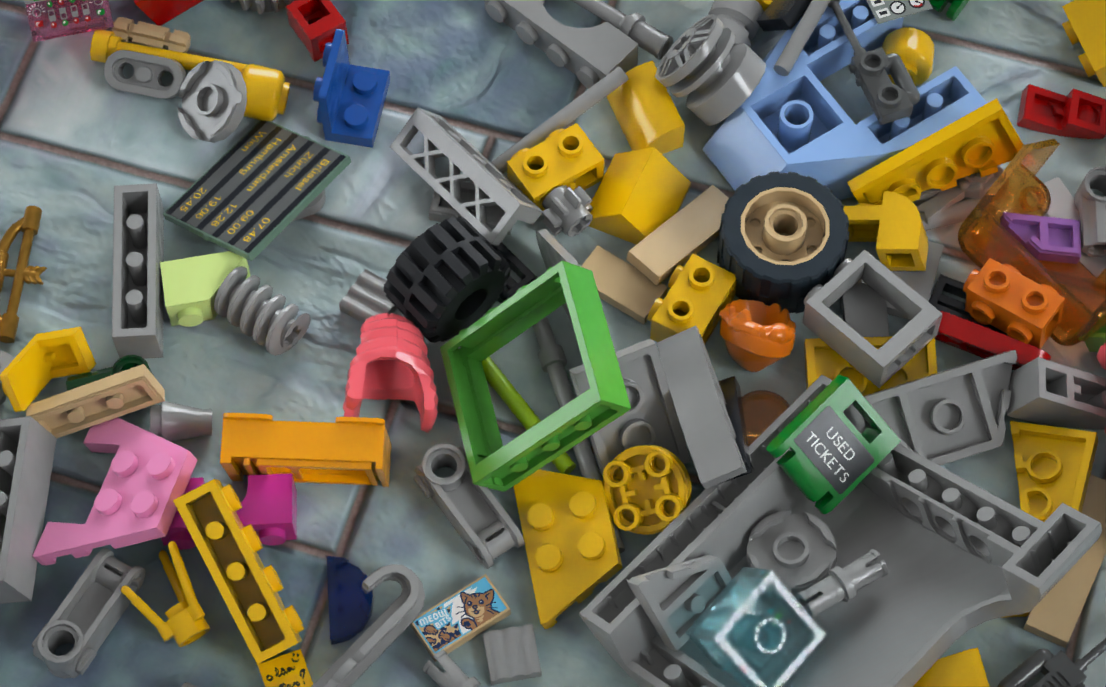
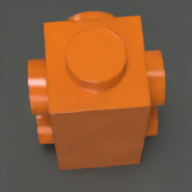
[963,258,1065,349]

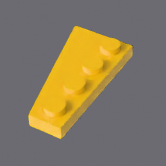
[847,98,1032,205]

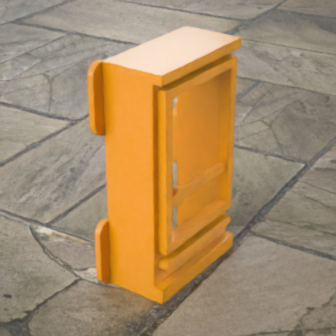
[220,413,392,487]

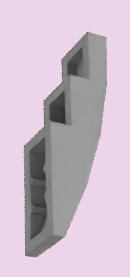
[657,326,747,489]

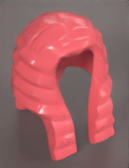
[343,313,439,433]

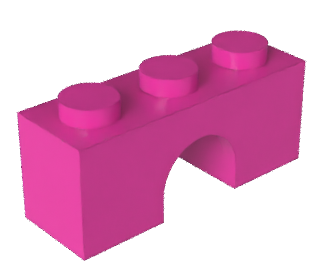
[161,473,297,550]

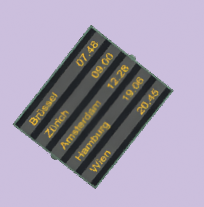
[163,120,352,261]

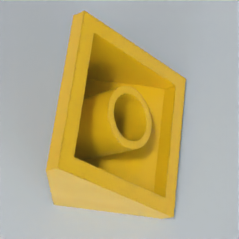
[588,147,691,245]

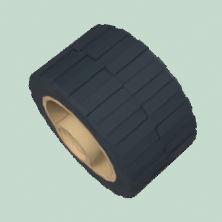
[717,171,850,314]

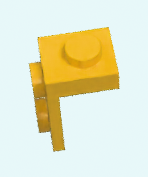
[0,326,96,412]

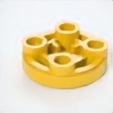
[602,445,692,535]

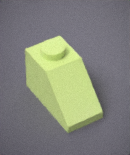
[160,251,250,327]

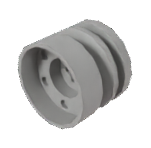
[655,14,766,126]

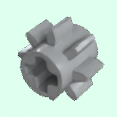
[542,185,593,237]

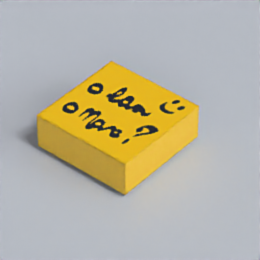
[257,649,313,687]

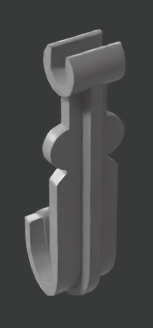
[311,564,425,687]

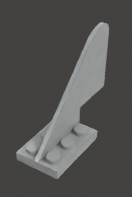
[536,228,691,478]

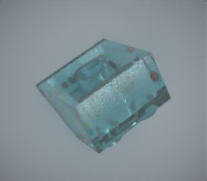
[685,567,826,687]

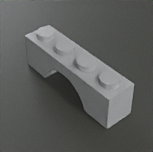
[484,0,638,97]

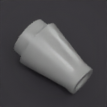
[150,401,212,442]

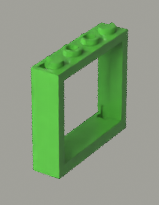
[440,260,631,492]

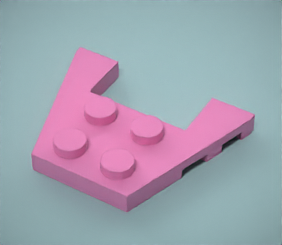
[32,417,198,566]

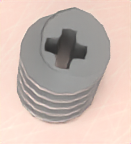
[214,266,311,356]

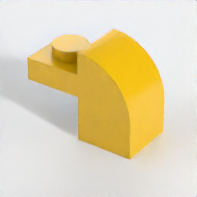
[843,191,929,271]

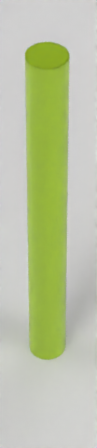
[482,356,576,474]

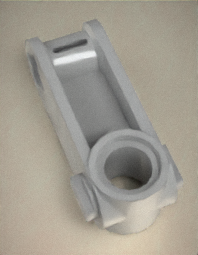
[413,444,525,569]
[32,548,146,679]

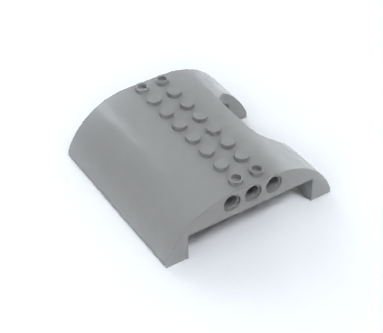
[579,375,1102,687]

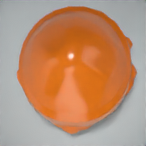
[719,299,796,372]

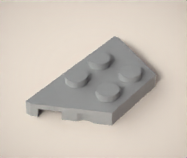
[864,350,1017,466]

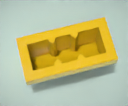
[607,60,685,154]

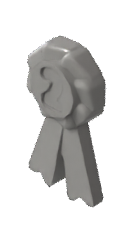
[914,165,1005,224]

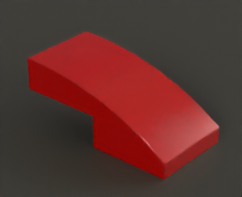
[1017,84,1106,139]

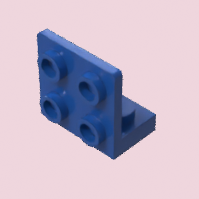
[313,29,390,148]

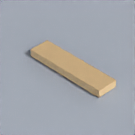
[1023,474,1106,648]

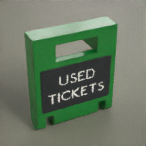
[766,375,901,514]

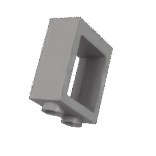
[802,250,943,388]

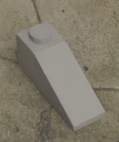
[1006,357,1106,430]

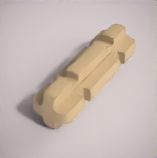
[112,17,191,53]

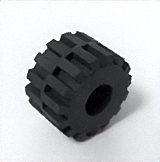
[384,217,511,343]

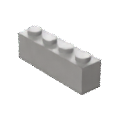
[112,183,164,359]
[0,416,57,604]

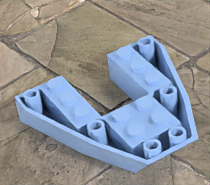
[702,0,987,200]

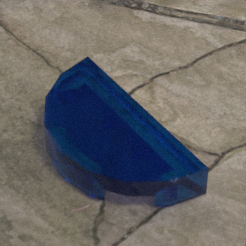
[326,556,374,645]

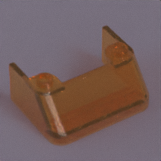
[958,139,1106,346]

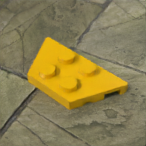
[513,469,623,629]

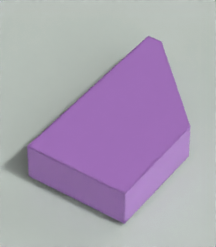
[1000,212,1081,264]

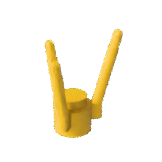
[121,541,211,647]

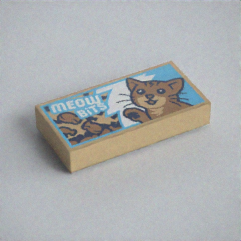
[411,574,511,662]

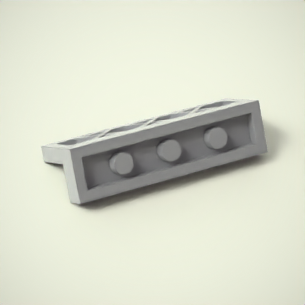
[390,107,543,246]

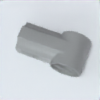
[1074,167,1106,258]

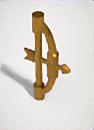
[0,206,47,343]

